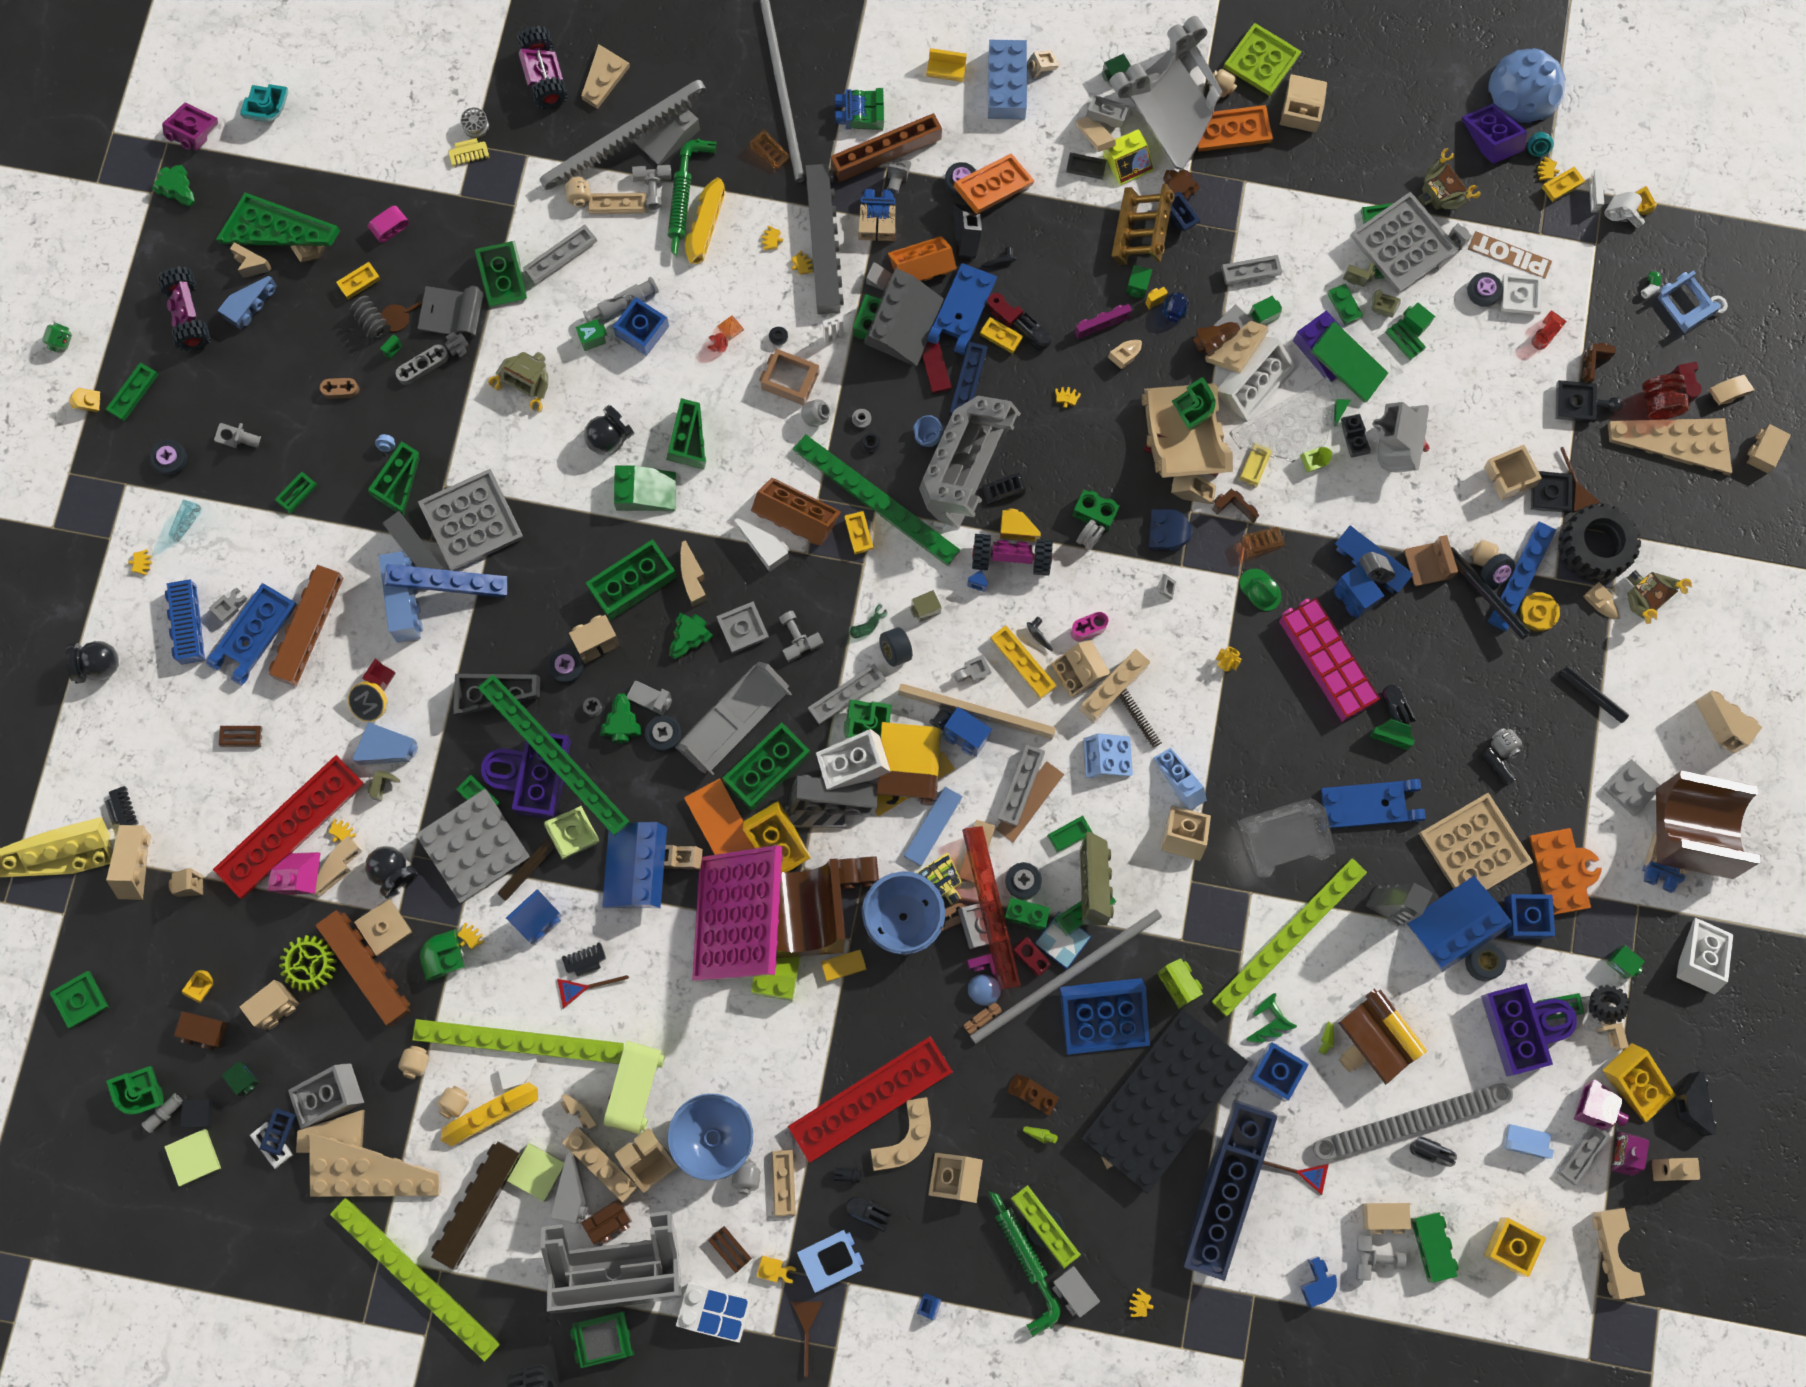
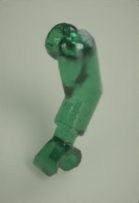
[849,604,887,639]

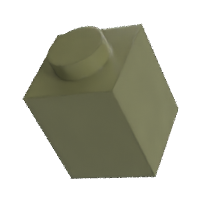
[909,590,942,622]

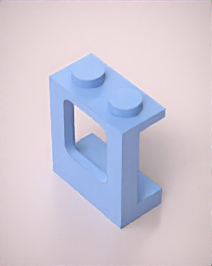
[1657,270,1721,334]
[797,1230,864,1293]

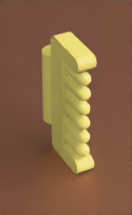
[449,138,489,167]

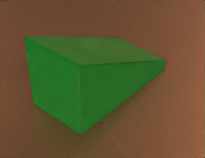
[1334,399,1351,426]

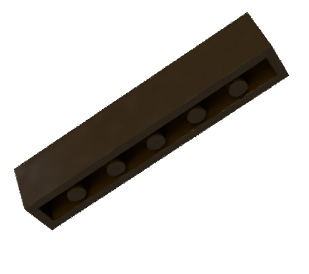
[431,1141,522,1270]

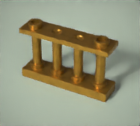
[1112,183,1174,265]

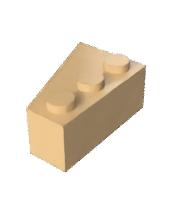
[106,825,151,900]

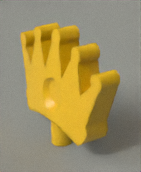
[1537,157,1559,181]
[761,226,783,250]
[791,251,813,275]
[1055,387,1081,408]
[128,549,152,576]
[329,819,356,842]
[458,923,484,949]
[1129,1288,1153,1317]

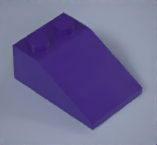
[1462,103,1527,164]
[1293,310,1340,384]

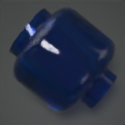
[1162,292,1190,322]

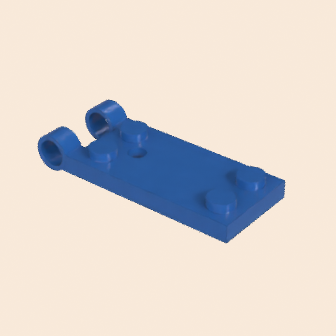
[927,263,997,355]
[206,583,297,685]
[1321,779,1426,829]

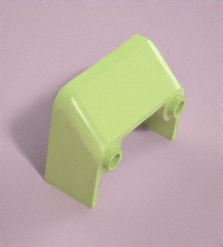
[604,1041,665,1135]

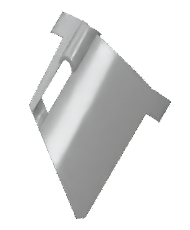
[1109,16,1222,170]

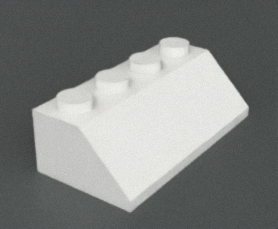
[1218,336,1295,422]

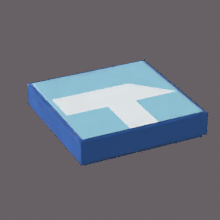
[1034,912,1092,970]

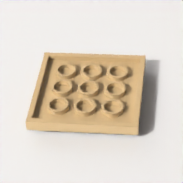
[1419,793,1533,890]

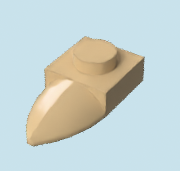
[1108,340,1142,369]
[1583,582,1619,619]

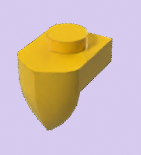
[1635,186,1657,215]
[69,388,100,413]
[182,970,213,1004]

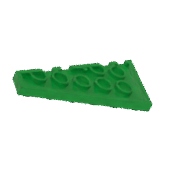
[216,193,340,246]

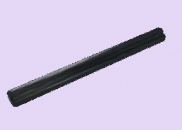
[1451,547,1530,639]

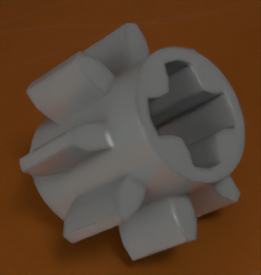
[444,332,469,357]

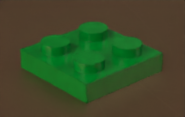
[50,971,109,1029]

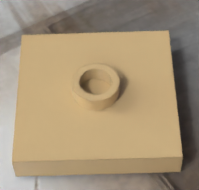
[354,899,413,956]

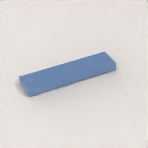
[904,787,963,866]

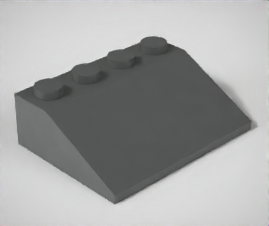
[864,268,944,367]

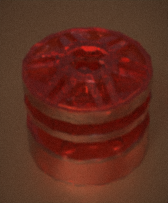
[1642,374,1690,420]

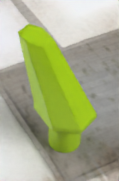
[1318,1021,1334,1056]
[1023,1126,1058,1143]

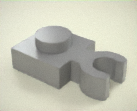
[209,588,248,623]

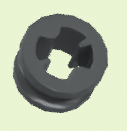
[583,697,602,717]

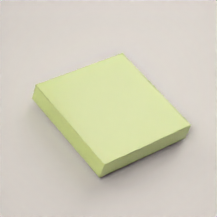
[544,806,600,860]
[165,1129,221,1186]
[507,1143,564,1202]

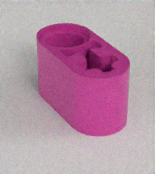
[368,206,409,243]
[1071,612,1109,642]

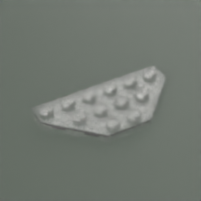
[1229,377,1338,463]

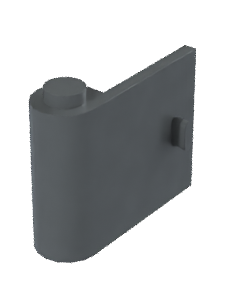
[418,286,483,339]

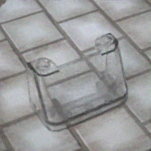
[1238,799,1336,877]

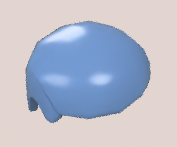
[913,415,944,447]
[968,974,1001,1006]

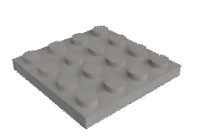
[1350,192,1459,293]
[418,468,524,571]
[415,789,530,903]

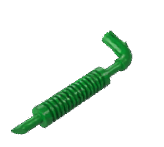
[667,138,716,258]
[987,1191,1061,1337]

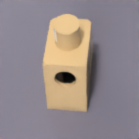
[1652,1158,1700,1181]

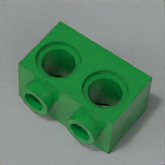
[853,294,881,340]
[1072,490,1120,532]
[1004,897,1050,931]

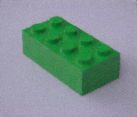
[586,539,677,621]
[723,722,811,811]

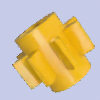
[1215,647,1242,672]

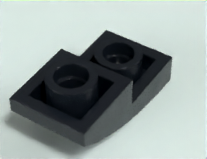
[1341,414,1371,458]

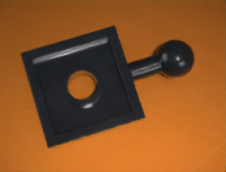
[1556,380,1623,423]

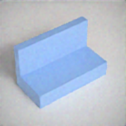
[1505,1124,1554,1159]

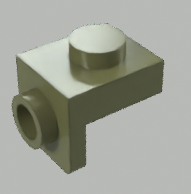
[1343,262,1375,287]

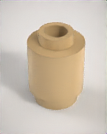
[1339,1044,1367,1072]

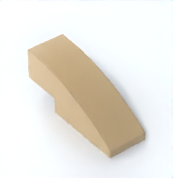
[681,540,707,607]
[314,836,362,897]
[664,845,703,870]

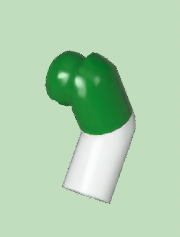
[1641,271,1662,299]

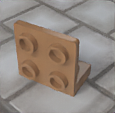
[1404,535,1458,587]

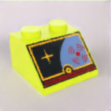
[1103,129,1154,186]

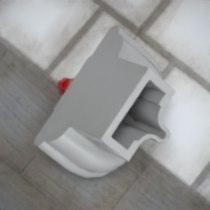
[1372,402,1430,473]

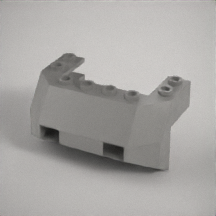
[919,396,1021,529]
[541,1211,681,1313]

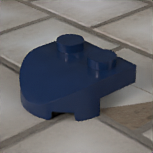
[1148,509,1192,552]

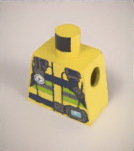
[917,852,962,905]

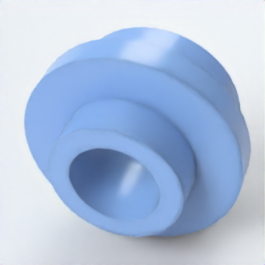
[375,434,395,452]

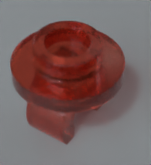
[708,333,728,353]

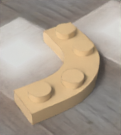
[871,1097,931,1171]

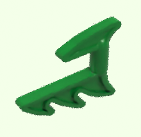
[1246,993,1297,1042]

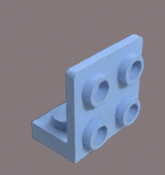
[1083,733,1133,778]

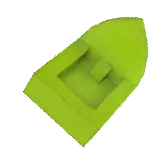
[1300,447,1333,473]

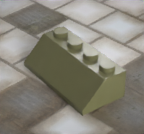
[1080,832,1114,925]

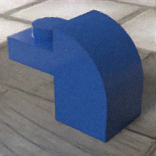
[1300,1256,1337,1308]

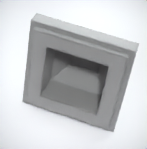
[1157,574,1176,600]

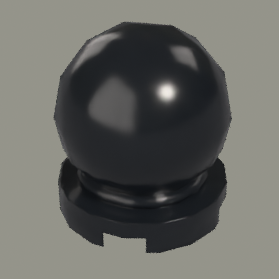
[584,405,635,455]
[65,641,119,684]
[365,846,418,899]

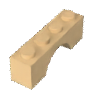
[1079,649,1150,724]
[562,1127,639,1203]
[1592,1208,1645,1299]

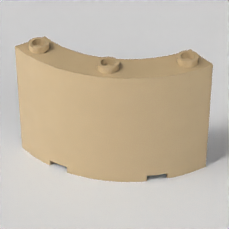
[1142,383,1233,478]

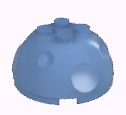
[1488,48,1566,123]
[668,1093,753,1180]

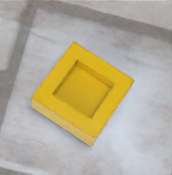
[1145,287,1168,309]

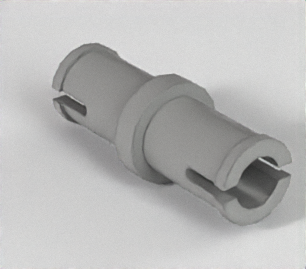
[142,1093,183,1133]

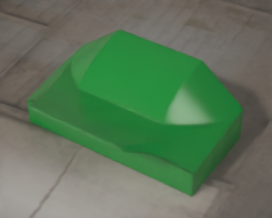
[1370,719,1415,750]

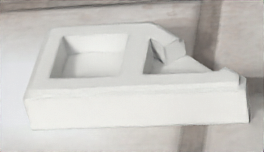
[498,1058,537,1090]

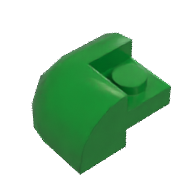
[1172,377,1216,431]
[844,699,892,738]
[420,929,465,982]
[106,1066,164,1115]

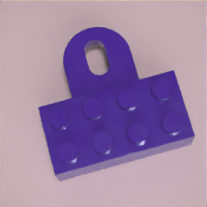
[481,733,571,819]
[1481,983,1577,1077]

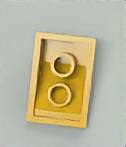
[743,801,811,873]
[1602,1043,1675,1122]

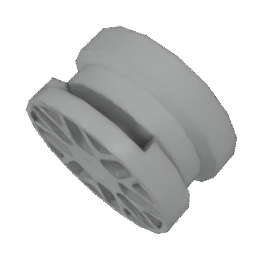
[460,107,489,138]
[1076,520,1105,551]

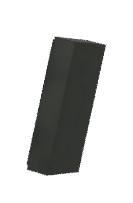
[1066,152,1107,180]

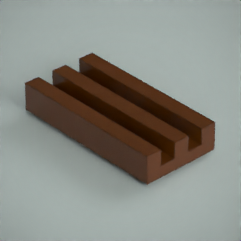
[219,726,263,747]
[708,1226,752,1273]

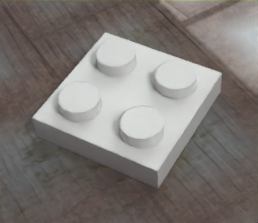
[1501,273,1542,315]

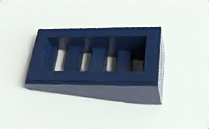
[259,1108,296,1156]

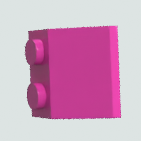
[268,852,321,895]

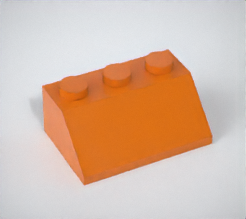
[888,236,956,281]

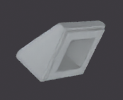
[866,262,891,291]

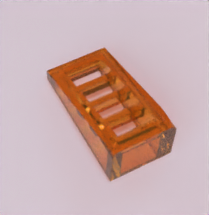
[749,129,791,170]
[1241,527,1285,557]

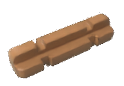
[964,1003,1002,1034]

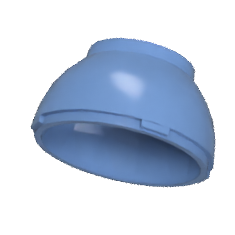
[862,871,945,955]

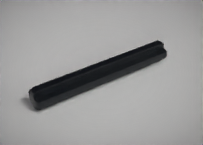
[1560,666,1629,723]

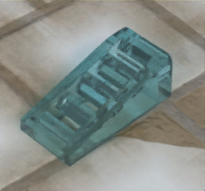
[168,499,203,542]

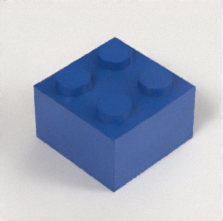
[613,297,669,356]
[1333,564,1384,619]
[943,707,992,757]
[1504,894,1555,939]
[1248,1042,1309,1102]

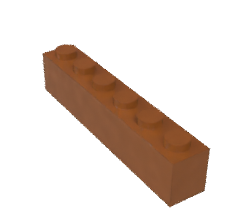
[831,113,942,182]
[269,565,344,687]
[316,910,411,1027]

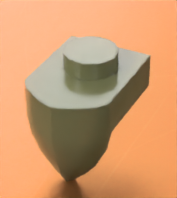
[1371,289,1401,318]
[368,770,400,801]

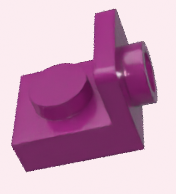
[967,954,1000,977]

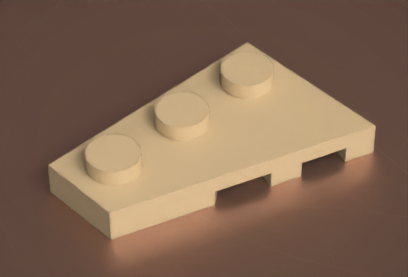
[1205,321,1268,373]

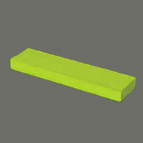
[1011,1185,1081,1268]

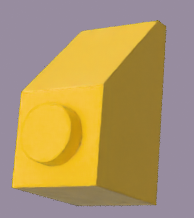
[1000,509,1041,542]

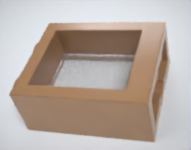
[759,348,820,405]

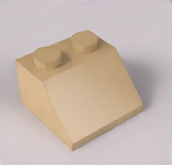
[1161,805,1211,861]
[929,1153,983,1203]

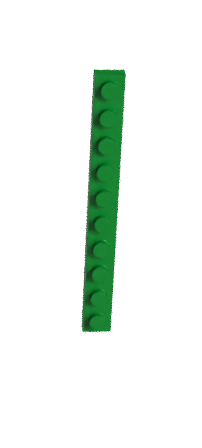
[793,434,960,566]
[478,675,630,836]

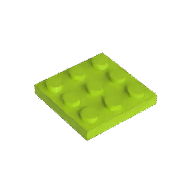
[1223,23,1302,97]

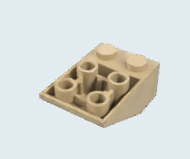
[1279,74,1327,133]
[1695,690,1762,754]

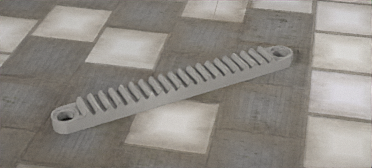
[539,80,707,190]
[1313,1083,1513,1160]

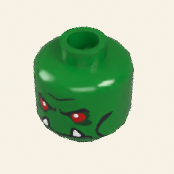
[42,322,72,353]

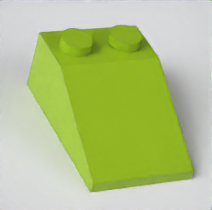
[751,957,801,1001]
[1157,958,1203,1009]

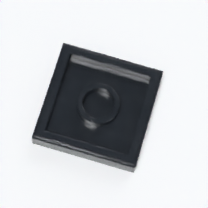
[1531,471,1572,513]

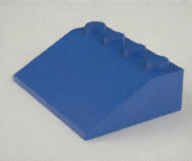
[602,822,667,909]
[1407,876,1512,972]
[1060,978,1150,1055]

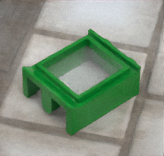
[570,1311,635,1368]

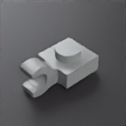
[954,655,991,683]

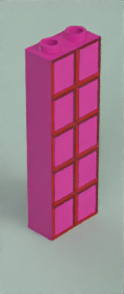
[1279,598,1381,722]

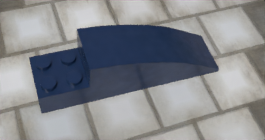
[1183,1099,1278,1281]

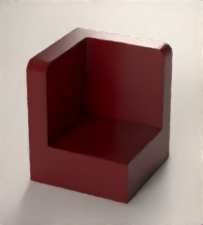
[362,658,396,691]

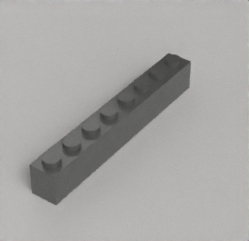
[806,164,844,314]

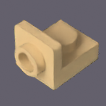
[1027,50,1059,78]
[291,245,325,262]
[1596,1022,1629,1050]

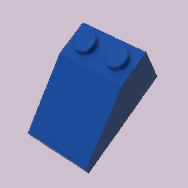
[506,889,562,944]

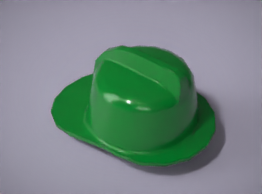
[1240,569,1282,611]

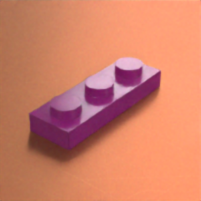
[1075,304,1132,339]

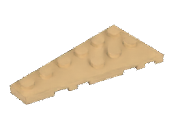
[1608,418,1732,476]
[309,1131,440,1197]

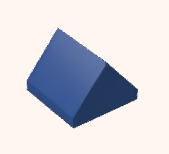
[967,570,988,592]
[917,1293,942,1320]

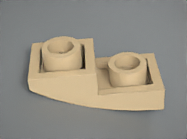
[1709,375,1755,405]
[561,1094,598,1130]

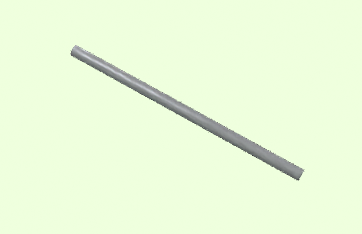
[760,0,805,182]
[970,909,1162,1044]

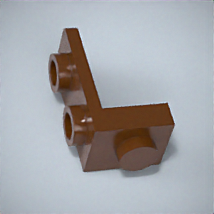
[1582,343,1616,383]
[1212,488,1259,523]
[1007,1074,1059,1115]

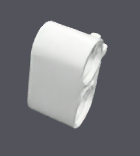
[1604,192,1645,228]

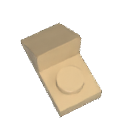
[230,243,272,278]

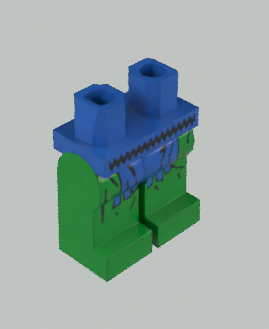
[835,88,884,130]

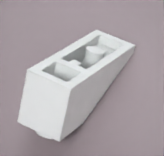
[734,518,790,572]

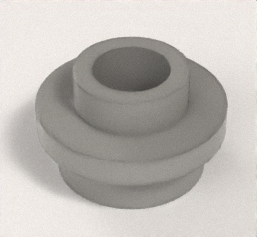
[852,409,871,428]

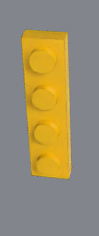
[990,625,1057,699]

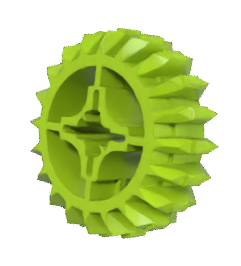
[279,935,337,992]

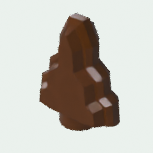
[1163,169,1200,200]
[1193,322,1240,356]

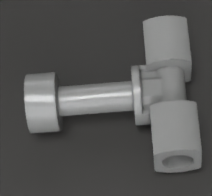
[632,165,671,210]
[779,611,824,663]
[1356,1235,1407,1281]

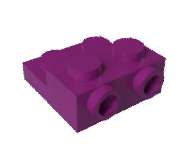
[162,102,218,151]

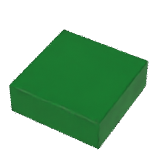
[380,334,402,360]

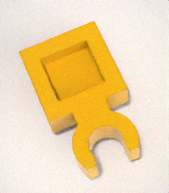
[757,1255,796,1283]

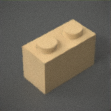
[1747,424,1791,473]
[1362,1203,1411,1234]

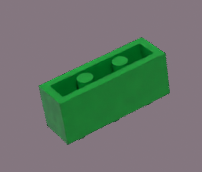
[1410,1212,1459,1283]

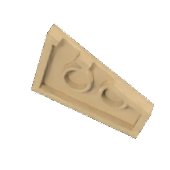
[581,44,630,109]
[296,1110,365,1153]

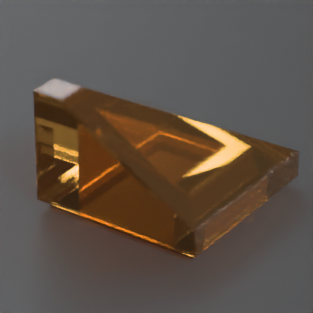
[717,315,744,341]

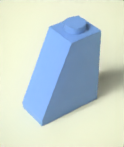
[352,722,418,765]

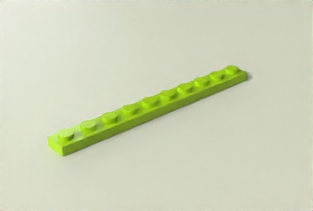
[1211,858,1367,1017]
[412,1019,624,1064]
[330,1198,501,1362]

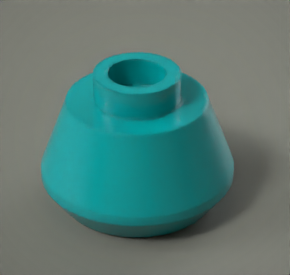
[1527,132,1554,157]

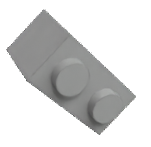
[1052,1266,1100,1317]

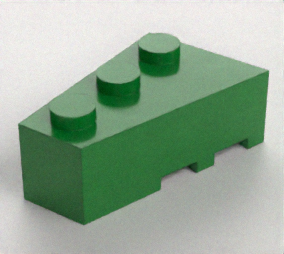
[666,398,706,469]
[368,441,420,516]

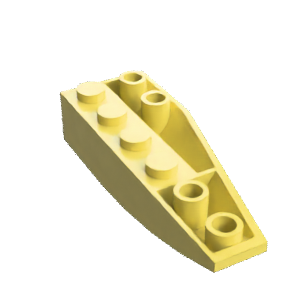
[0,817,113,877]

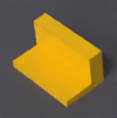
[926,48,967,82]

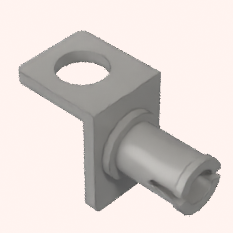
[887,158,911,194]
[214,423,261,448]

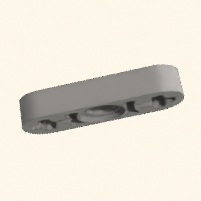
[396,345,449,385]

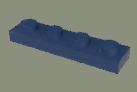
[950,342,988,415]

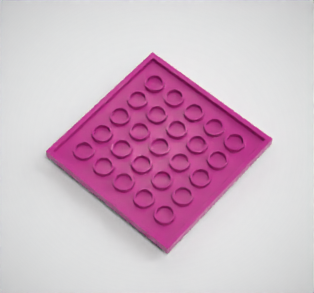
[692,845,782,981]

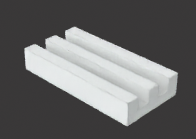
[1589,169,1604,212]
[822,315,843,343]
[250,1122,293,1169]

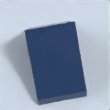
[1169,191,1201,231]

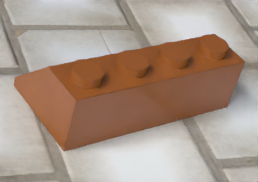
[751,478,841,546]

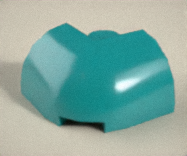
[240,84,288,121]

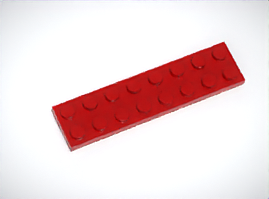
[213,755,365,899]
[787,1036,953,1163]

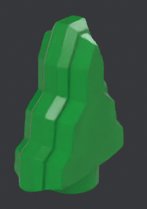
[152,165,195,207]
[669,613,713,659]
[600,694,641,743]

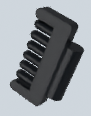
[105,786,139,825]
[562,942,606,977]

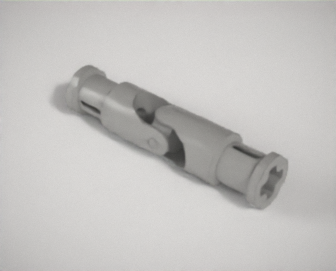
[583,277,659,322]

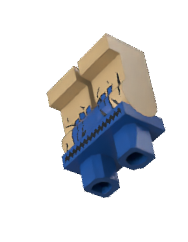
[858,189,895,241]
[1642,832,1688,893]

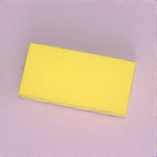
[1239,444,1272,487]

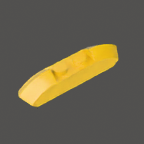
[685,177,726,264]
[440,1082,538,1147]

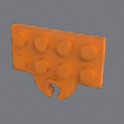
[1529,828,1602,915]

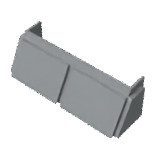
[675,662,792,775]

